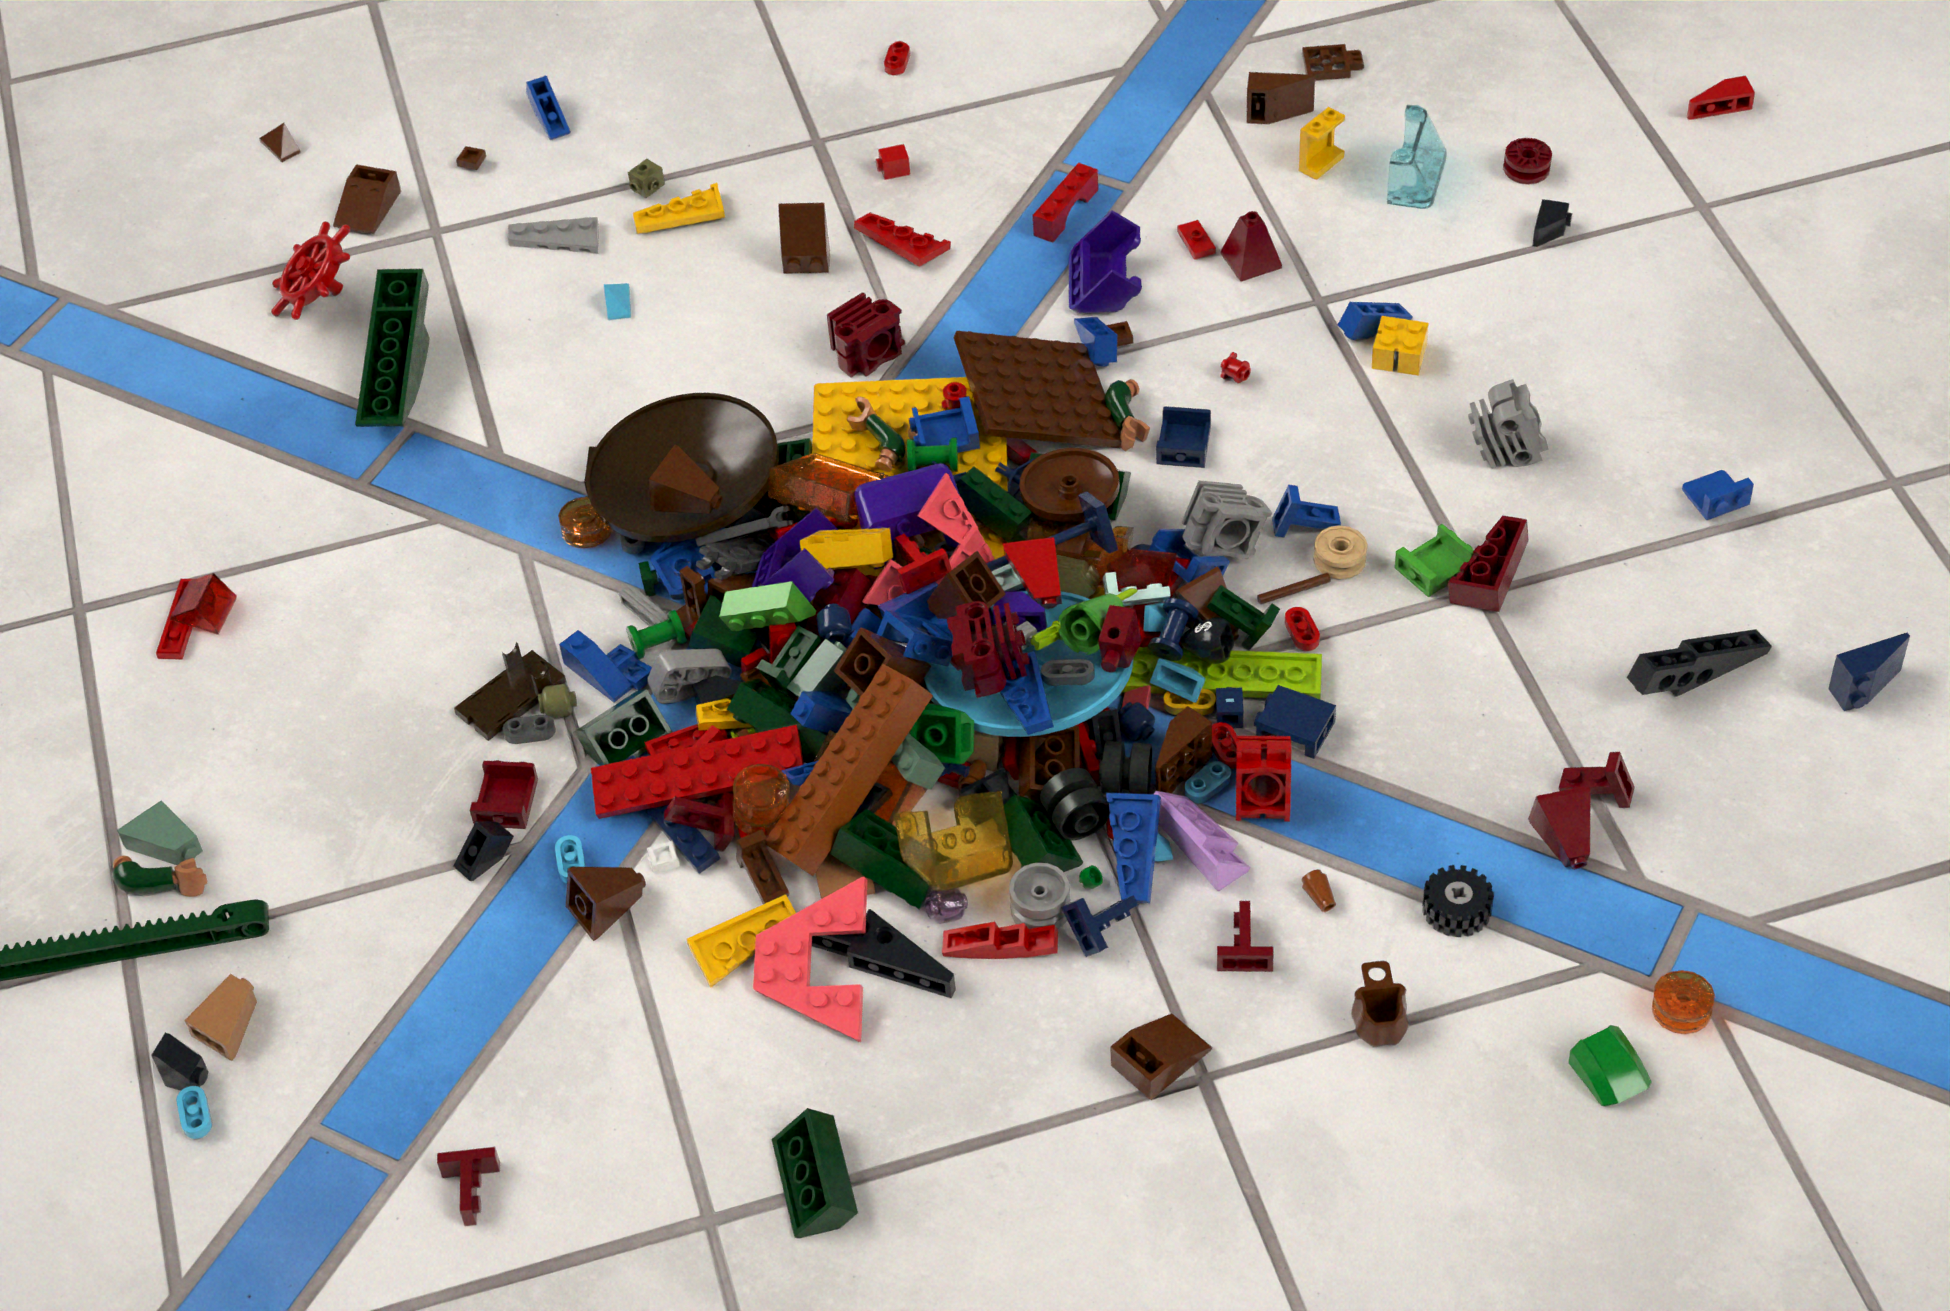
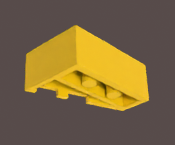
[800,528,893,569]

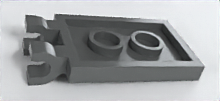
[696,506,794,546]
[696,535,772,580]

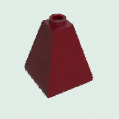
[1221,211,1282,282]
[1528,785,1591,869]

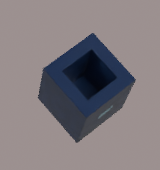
[1216,687,1244,729]

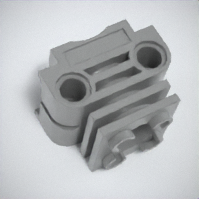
[1468,379,1549,469]
[1182,480,1272,559]

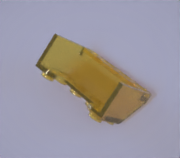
[894,791,1013,891]

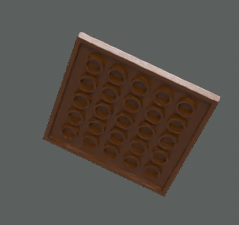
[954,331,1121,448]

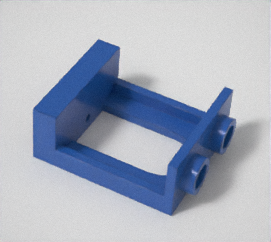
[1148,529,1230,583]
[877,610,953,667]

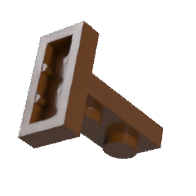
[676,566,708,629]
[736,829,789,904]

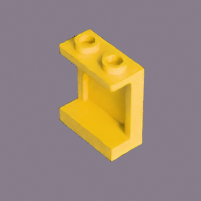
[1299,107,1345,180]

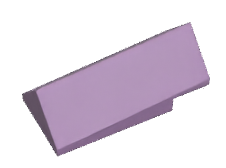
[1154,791,1250,891]

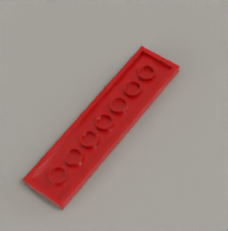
[591,725,804,819]

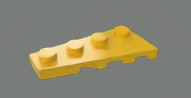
[633,183,725,234]
[696,697,799,730]
[687,894,796,988]

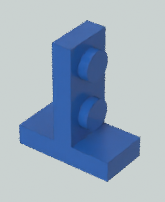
[1272,484,1341,538]

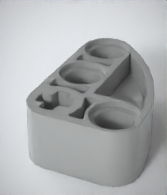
[647,649,731,704]

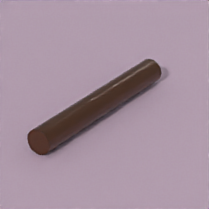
[1257,573,1331,605]

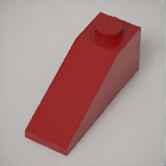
[1687,76,1755,120]

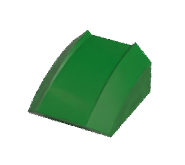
[910,704,974,764]
[1568,1025,1652,1106]

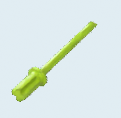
[1030,588,1138,651]

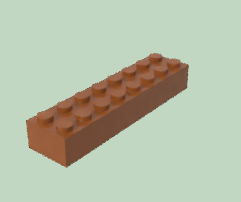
[766,664,933,876]

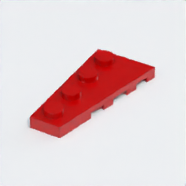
[854,212,951,267]

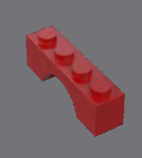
[1033,162,1098,243]

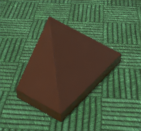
[259,123,300,162]

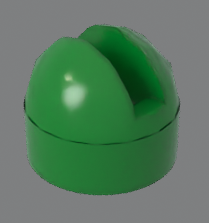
[1079,865,1103,889]

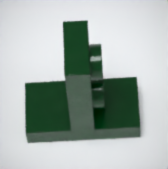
[1207,585,1280,651]
[756,626,821,700]

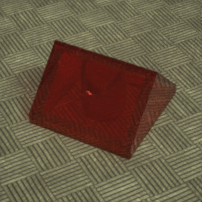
[1107,549,1177,588]
[171,573,237,635]

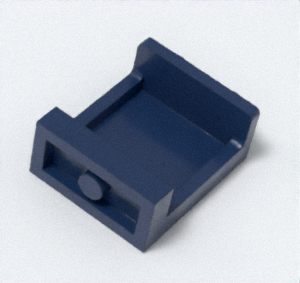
[1156,406,1211,468]
[1254,685,1336,759]

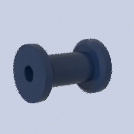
[1147,598,1199,661]

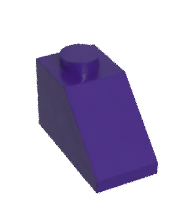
[993,592,1047,632]

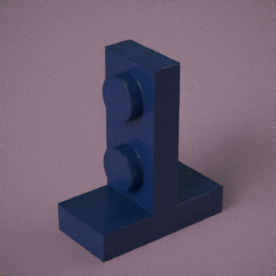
[1061,895,1138,957]

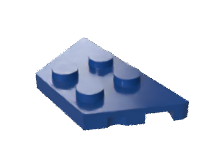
[650,538,717,600]

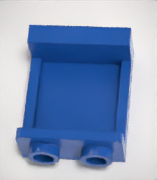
[909,396,980,453]

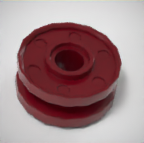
[1503,137,1552,184]

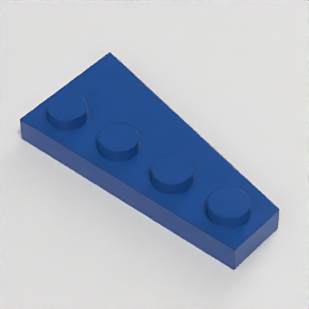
[999,651,1054,735]
[1106,793,1161,903]

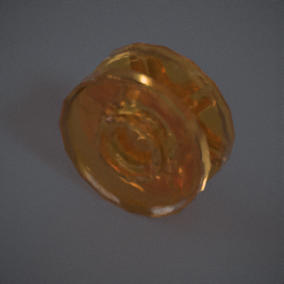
[558,496,612,548]
[1651,970,1715,1034]

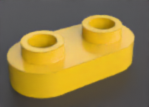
[1164,689,1216,715]

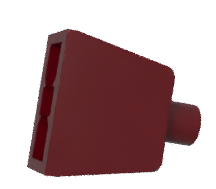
[1098,605,1142,672]

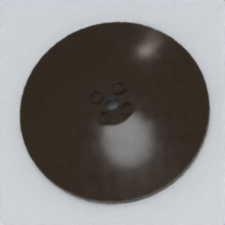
[586,393,779,542]

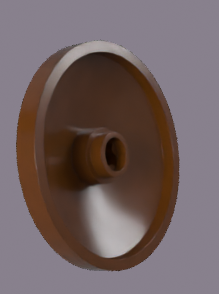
[1020,448,1120,522]

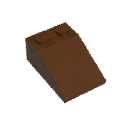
[778,203,830,273]

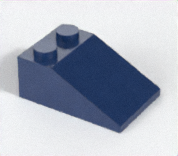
[1828,632,1910,711]

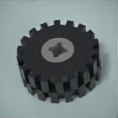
[1422,865,1494,937]

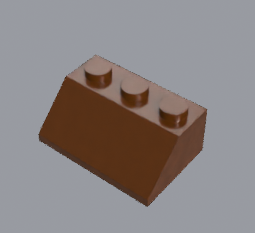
[1019,725,1080,802]

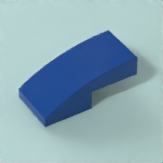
[606,644,652,691]

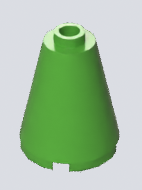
[1058,593,1124,655]

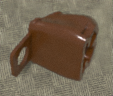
[1351,961,1409,1047]

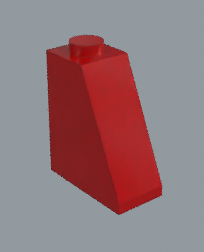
[1003,537,1062,609]

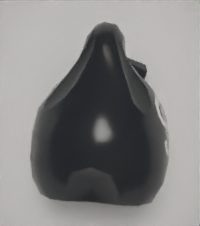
[1180,616,1234,664]

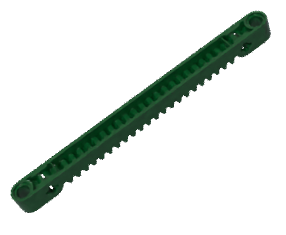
[0,899,269,981]

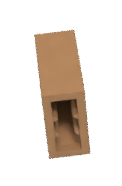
[184,974,257,1061]

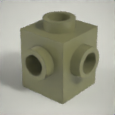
[628,159,665,198]

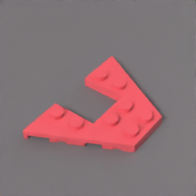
[862,473,995,605]
[753,877,867,1042]

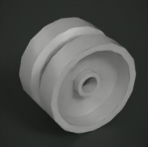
[1009,863,1070,929]

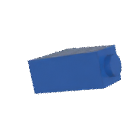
[878,582,938,620]
[791,691,853,735]

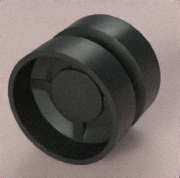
[1099,741,1152,797]
[1040,768,1110,840]

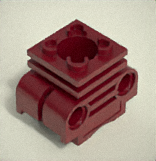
[827,292,905,377]
[947,601,1030,698]

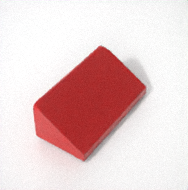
[1007,438,1038,466]

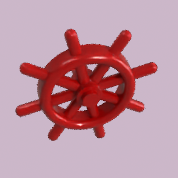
[271,221,350,320]

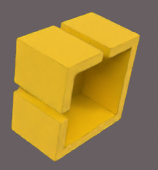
[1372,316,1429,376]

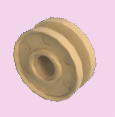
[1313,525,1368,579]

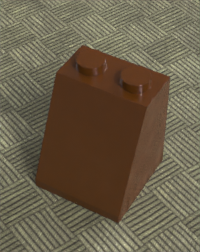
[834,627,931,696]

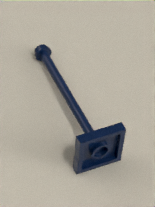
[986,492,1118,571]

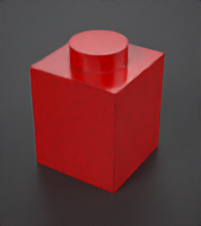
[876,144,910,180]

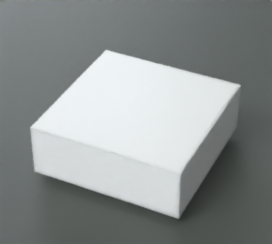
[646,841,680,874]

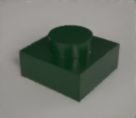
[638,561,658,597]

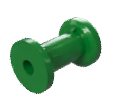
[907,437,958,472]
[626,610,687,660]

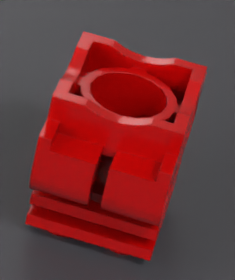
[1236,735,1291,822]

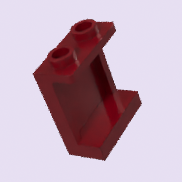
[470,760,538,829]

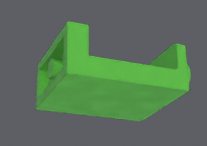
[1395,524,1474,597]

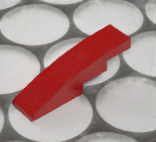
[942,921,1058,959]

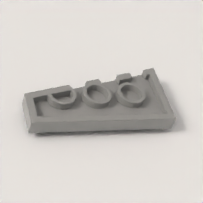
[508,217,599,253]

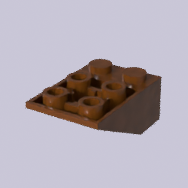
[1246,72,1315,124]
[333,164,401,234]
[1155,706,1212,794]
[1110,1013,1212,1100]

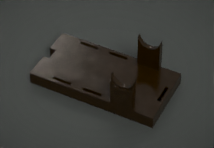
[454,642,566,741]

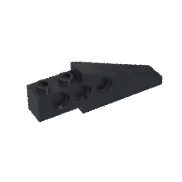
[1627,629,1772,697]
[812,902,956,999]

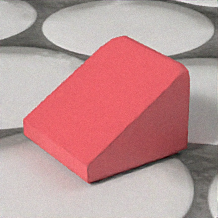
[1121,685,1151,709]

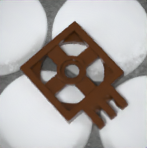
[1302,44,1364,81]

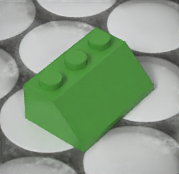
[719,581,816,631]

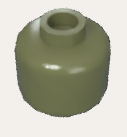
[538,684,577,719]

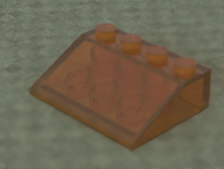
[768,453,890,524]

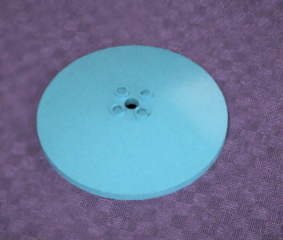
[924,591,1133,737]

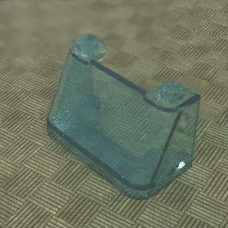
[1387,105,1447,209]

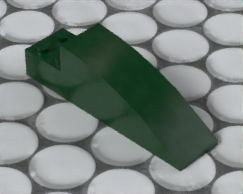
[355,269,430,427]

